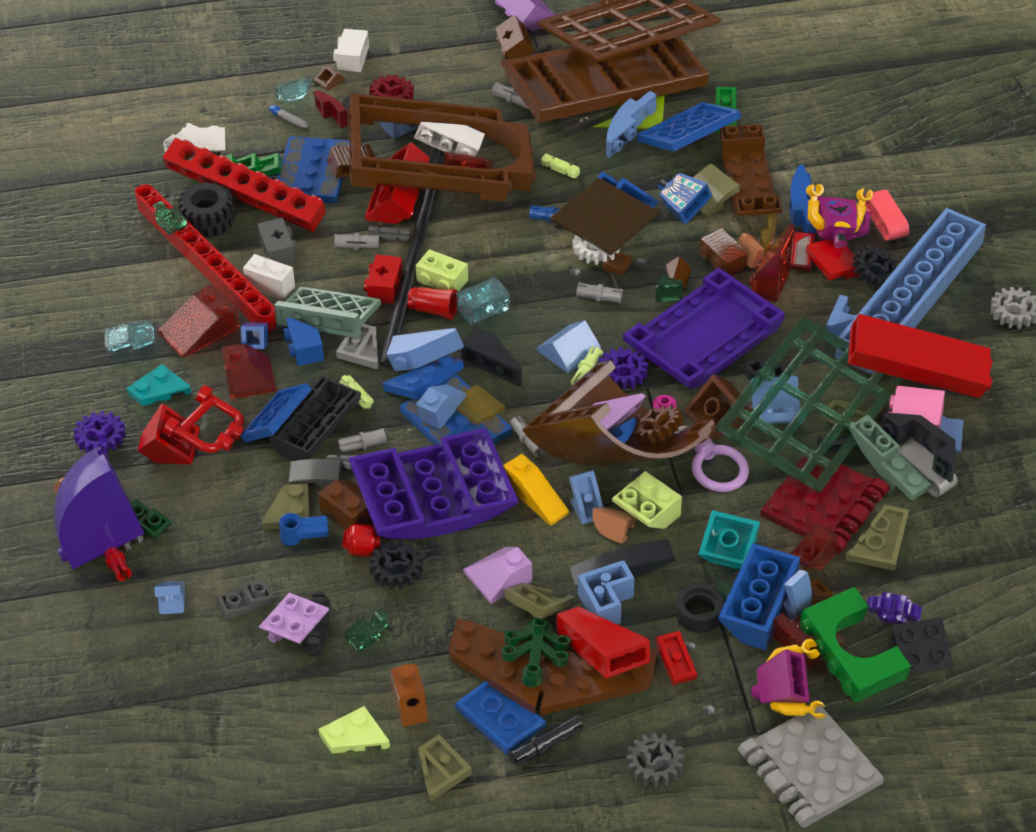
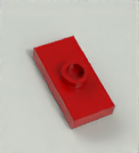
[655,631,698,685]

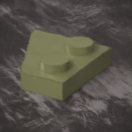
[418,734,472,801]

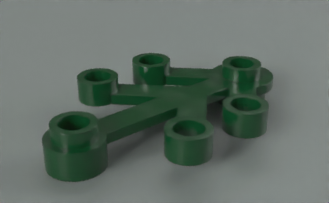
[501,618,571,687]

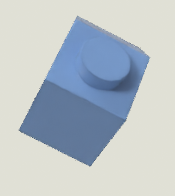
[416,385,467,429]

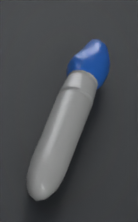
[269,105,309,129]

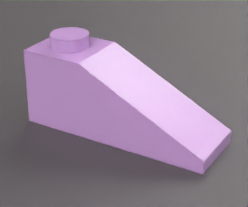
[593,393,646,432]

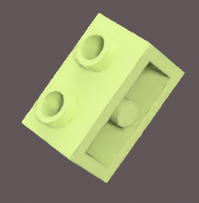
[416,249,468,292]

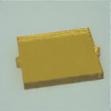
[456,385,505,426]

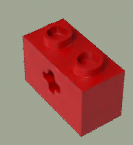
[364,255,403,304]

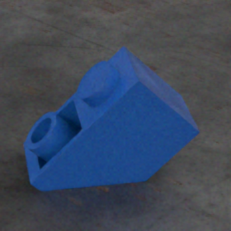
[283,318,324,366]

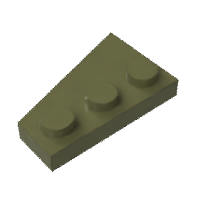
[845,505,909,571]

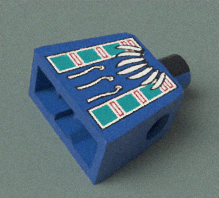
[658,173,712,225]

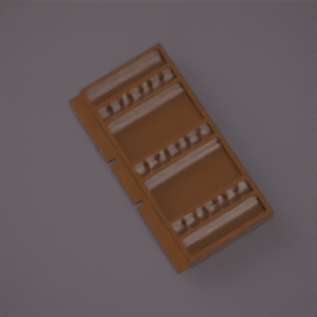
[501,29,709,123]

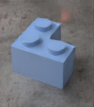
[578,560,634,624]

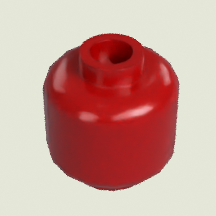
[342,524,380,557]

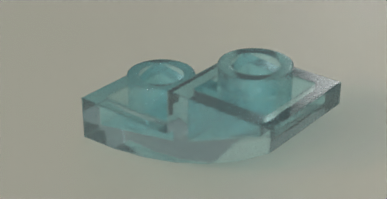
[104,322,155,352]

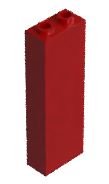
[848,314,993,398]

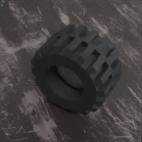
[178,182,235,238]

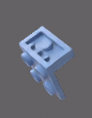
[750,376,805,426]

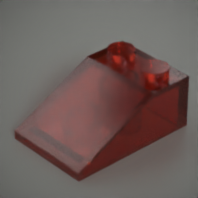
[749,223,795,302]
[158,284,240,358]

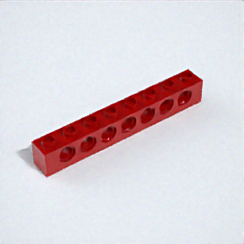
[162,137,326,233]

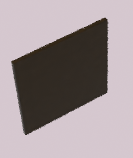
[550,177,659,255]

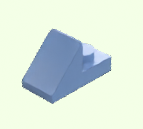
[825,295,856,342]
[569,470,603,524]
[154,580,185,614]

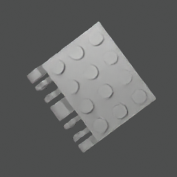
[738,707,884,828]

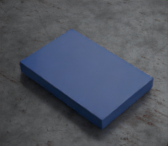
[240,383,312,442]
[455,681,546,756]

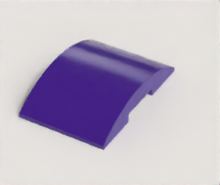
[349,428,518,539]

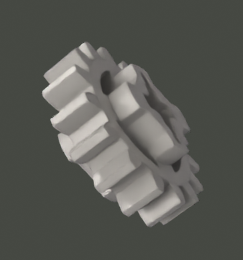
[990,287,1036,329]

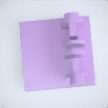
[259,593,329,644]

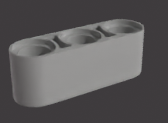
[898,439,958,497]

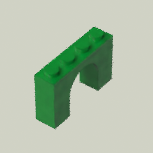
[799,587,911,703]

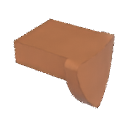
[737,233,765,268]

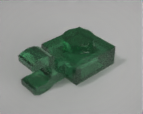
[153,201,187,235]
[344,609,389,653]

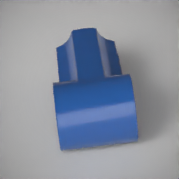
[279,513,328,546]

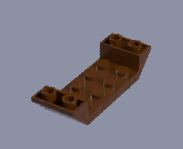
[720,124,782,217]

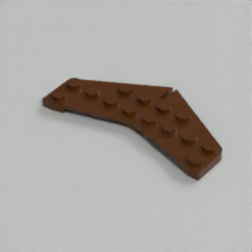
[449,619,658,715]

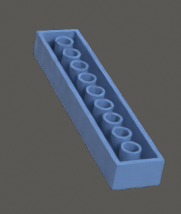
[835,208,986,376]

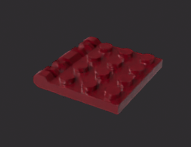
[760,449,890,553]

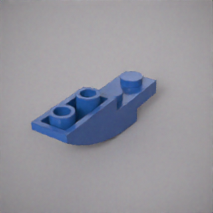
[789,164,816,234]

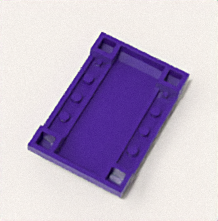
[623,268,785,389]

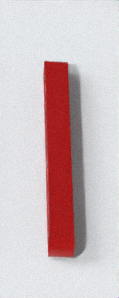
[135,184,277,332]

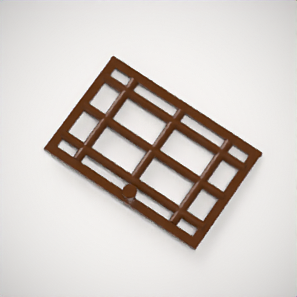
[537,0,721,62]

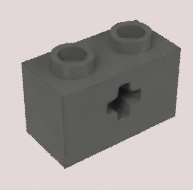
[257,218,298,264]

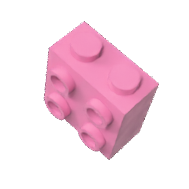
[889,386,945,439]

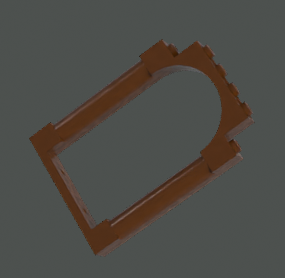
[348,93,536,202]

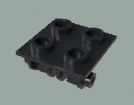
[891,617,954,675]

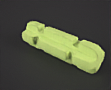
[541,154,580,179]
[339,375,374,409]

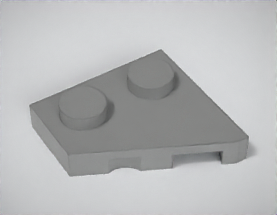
[336,324,378,369]

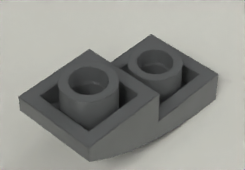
[289,459,342,487]
[216,580,274,619]

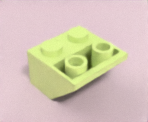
[612,471,682,529]

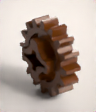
[633,405,684,445]

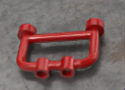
[162,385,245,453]

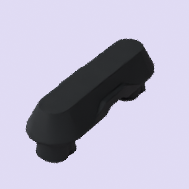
[303,591,331,656]

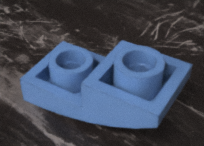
[783,570,812,623]

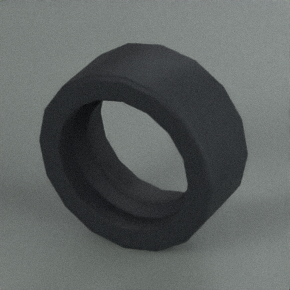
[676,583,725,633]

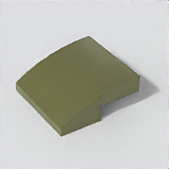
[693,163,740,218]

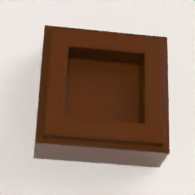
[602,253,632,276]

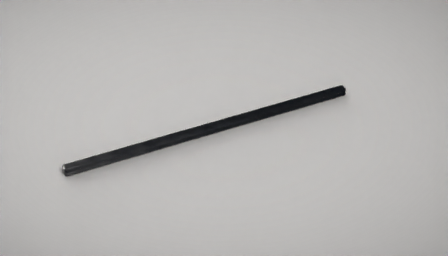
[380,148,447,367]

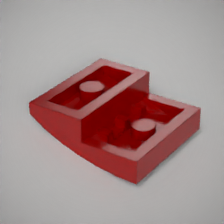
[805,239,860,281]

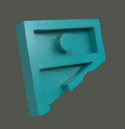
[126,364,192,406]

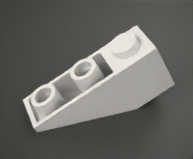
[414,122,485,164]

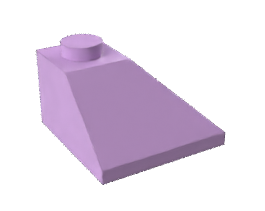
[463,547,532,604]

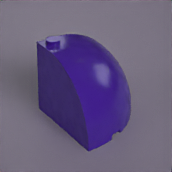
[54,446,145,569]

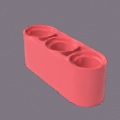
[864,189,909,241]

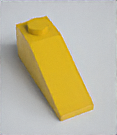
[503,454,569,526]

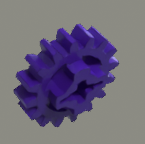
[598,347,648,390]
[73,410,126,455]
[867,592,922,624]

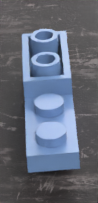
[606,91,657,158]

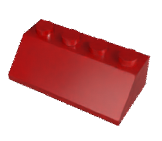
[364,142,430,224]

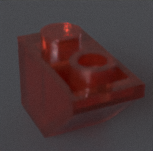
[790,524,838,569]

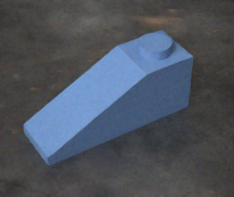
[386,328,464,371]

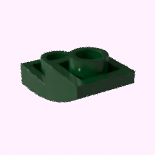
[131,499,172,539]

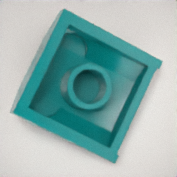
[698,510,760,569]

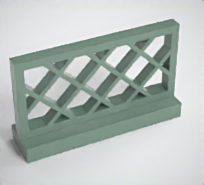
[274,286,381,338]

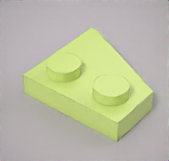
[318,706,390,753]

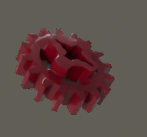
[369,74,414,100]

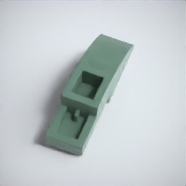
[849,415,931,501]

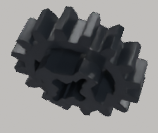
[852,244,898,289]
[369,540,423,589]

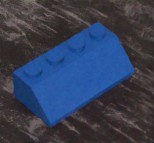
[719,543,800,651]

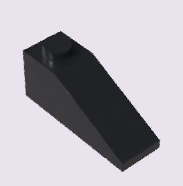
[461,327,522,386]

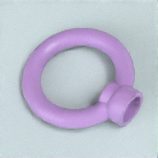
[692,438,749,492]

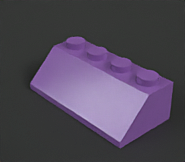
[495,0,555,32]

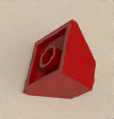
[137,404,200,465]

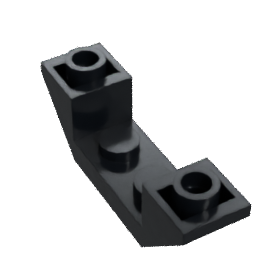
[881,412,956,483]

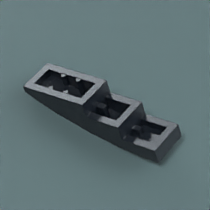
[570,539,676,589]

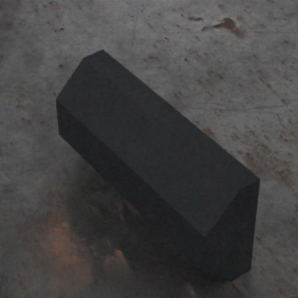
[269,375,361,461]

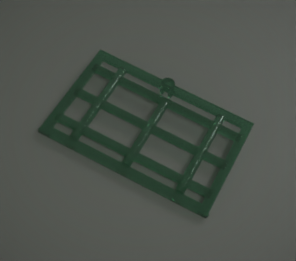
[715,316,903,493]

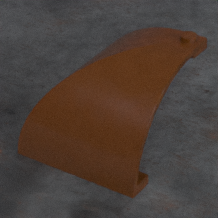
[522,360,717,466]

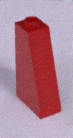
[557,606,650,679]

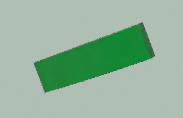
[193,153,282,183]

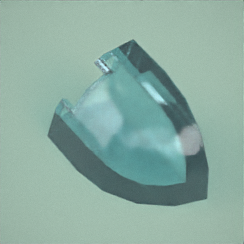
[275,77,311,104]

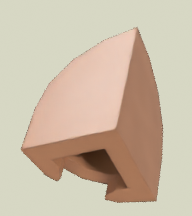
[592,507,637,544]

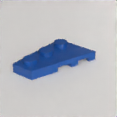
[382,356,464,399]

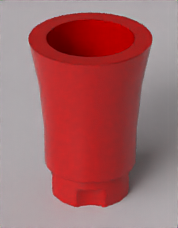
[407,287,459,320]

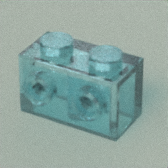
[456,276,510,325]

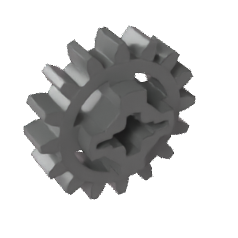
[626,733,684,788]

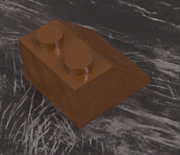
[684,375,755,440]
[318,480,373,530]

